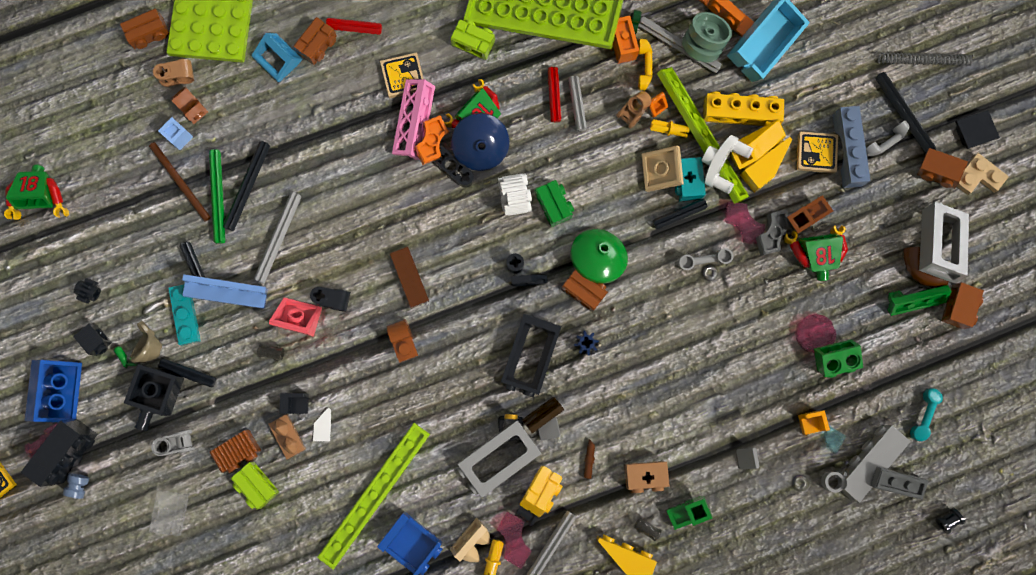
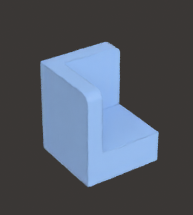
[158,117,193,150]

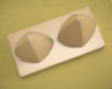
[450,518,490,562]

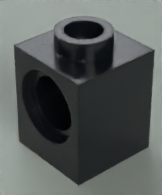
[73,323,112,356]

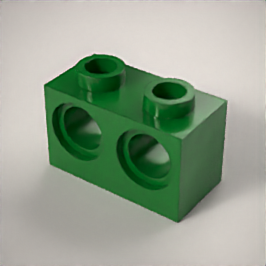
[814,339,863,378]

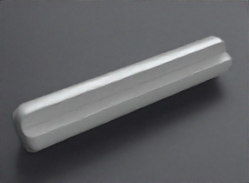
[568,76,587,131]

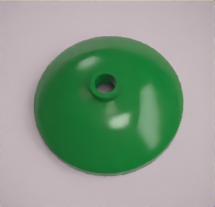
[570,229,628,283]

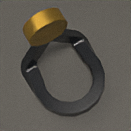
[498,414,523,442]

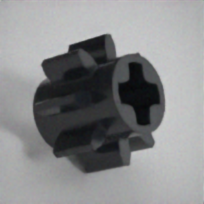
[74,278,101,304]

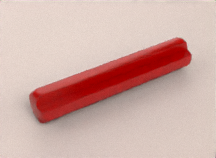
[326,18,382,35]
[548,67,561,123]

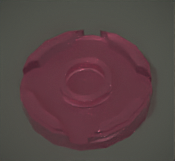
[795,314,837,354]

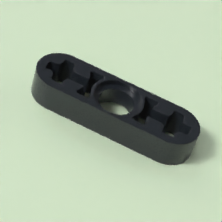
[432,144,474,188]

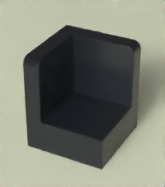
[279,393,309,414]

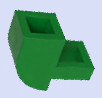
[667,496,713,530]

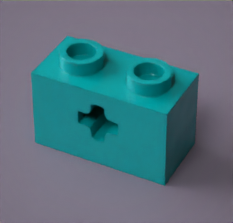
[675,157,706,201]

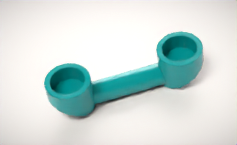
[910,388,943,441]

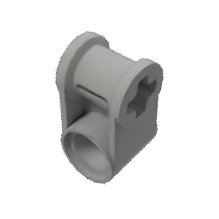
[151,430,195,456]

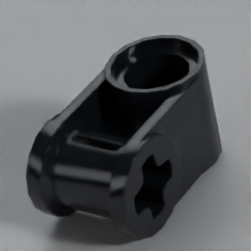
[310,287,351,312]

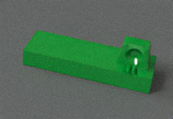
[887,285,952,316]

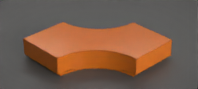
[414,116,449,165]

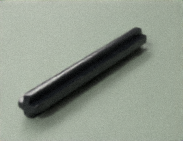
[875,72,936,153]
[223,141,270,231]

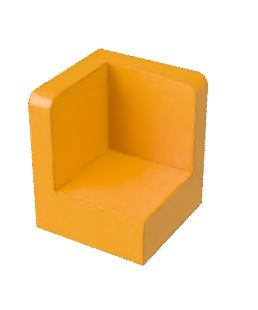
[798,410,830,435]

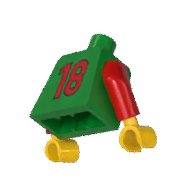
[444,79,501,128]
[4,165,69,220]
[784,225,848,281]

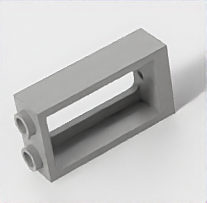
[919,202,969,283]
[457,419,541,498]

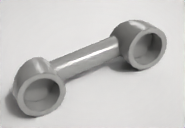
[866,120,909,156]
[678,248,733,270]

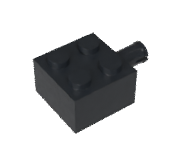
[124,364,184,431]

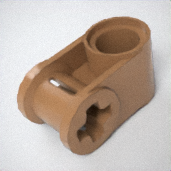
[153,59,194,87]
[616,91,651,129]

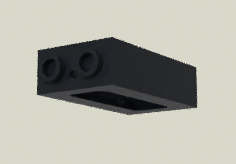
[501,314,562,398]

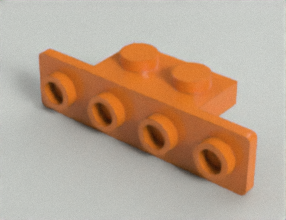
[699,0,754,37]

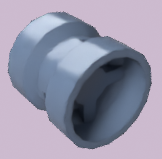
[62,473,89,499]

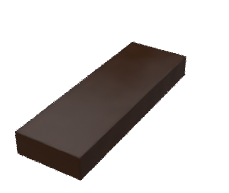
[390,247,429,309]

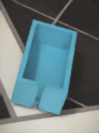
[727,0,810,82]

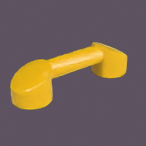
[638,39,653,91]

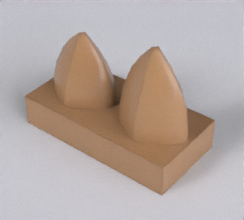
[268,414,306,460]

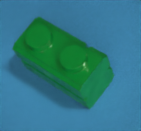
[535,180,574,227]

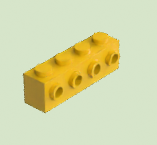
[703,92,784,126]

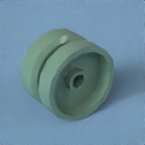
[682,12,732,62]

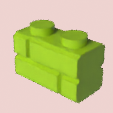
[451,20,495,60]
[231,462,279,510]

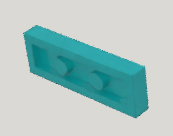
[168,284,201,346]

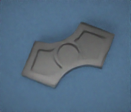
[756,209,791,256]

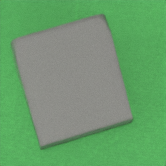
[538,417,561,441]
[736,447,760,469]

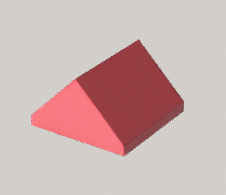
[269,297,322,337]

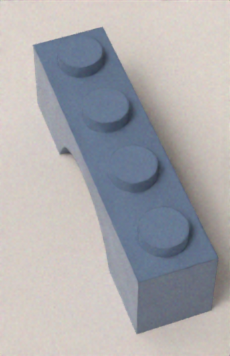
[833,106,871,188]

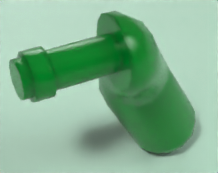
[114,346,138,368]

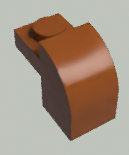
[170,86,208,124]
[787,195,833,234]
[386,319,419,363]

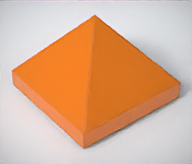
[649,92,669,118]

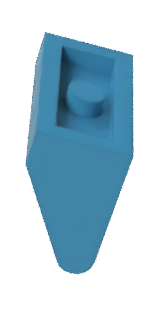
[252,33,302,82]

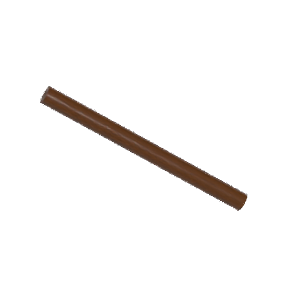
[149,142,211,222]

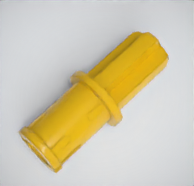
[650,119,689,138]
[483,539,504,575]

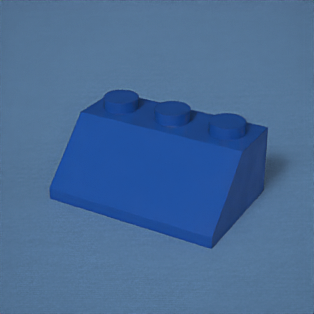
[25,360,82,422]

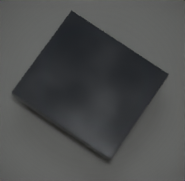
[955,110,1000,149]

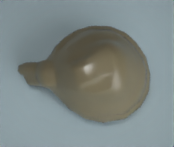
[130,321,162,364]

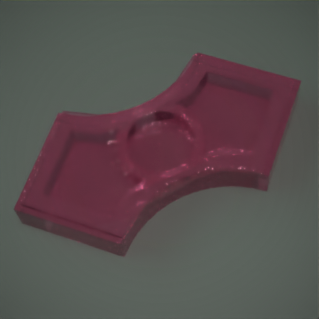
[725,202,765,244]
[497,511,532,569]

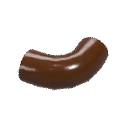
[903,247,949,288]

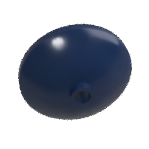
[451,113,510,171]

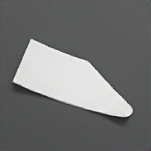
[313,408,331,441]

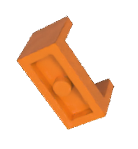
[613,16,640,64]

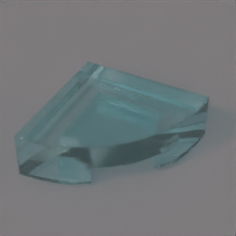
[824,426,846,453]

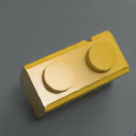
[520,466,563,517]

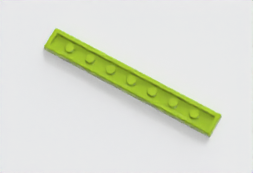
[657,67,749,204]
[317,423,430,570]

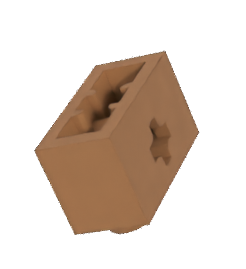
[624,461,670,493]

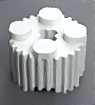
[498,173,532,216]

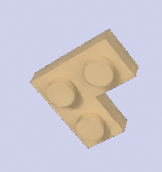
[956,153,1009,195]

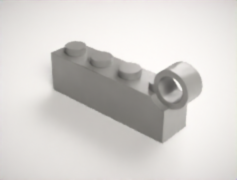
[821,425,911,503]

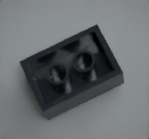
[21,420,98,487]

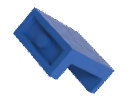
[377,512,443,575]

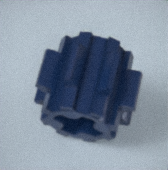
[574,331,599,356]

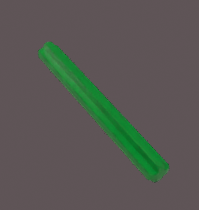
[209,149,225,244]

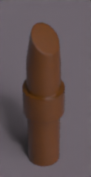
[583,439,595,479]

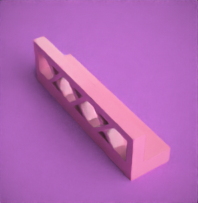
[392,79,435,160]

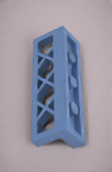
[182,274,268,309]

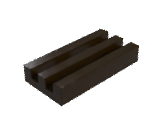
[522,396,564,433]

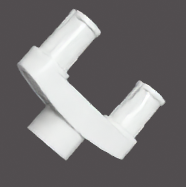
[702,135,754,194]

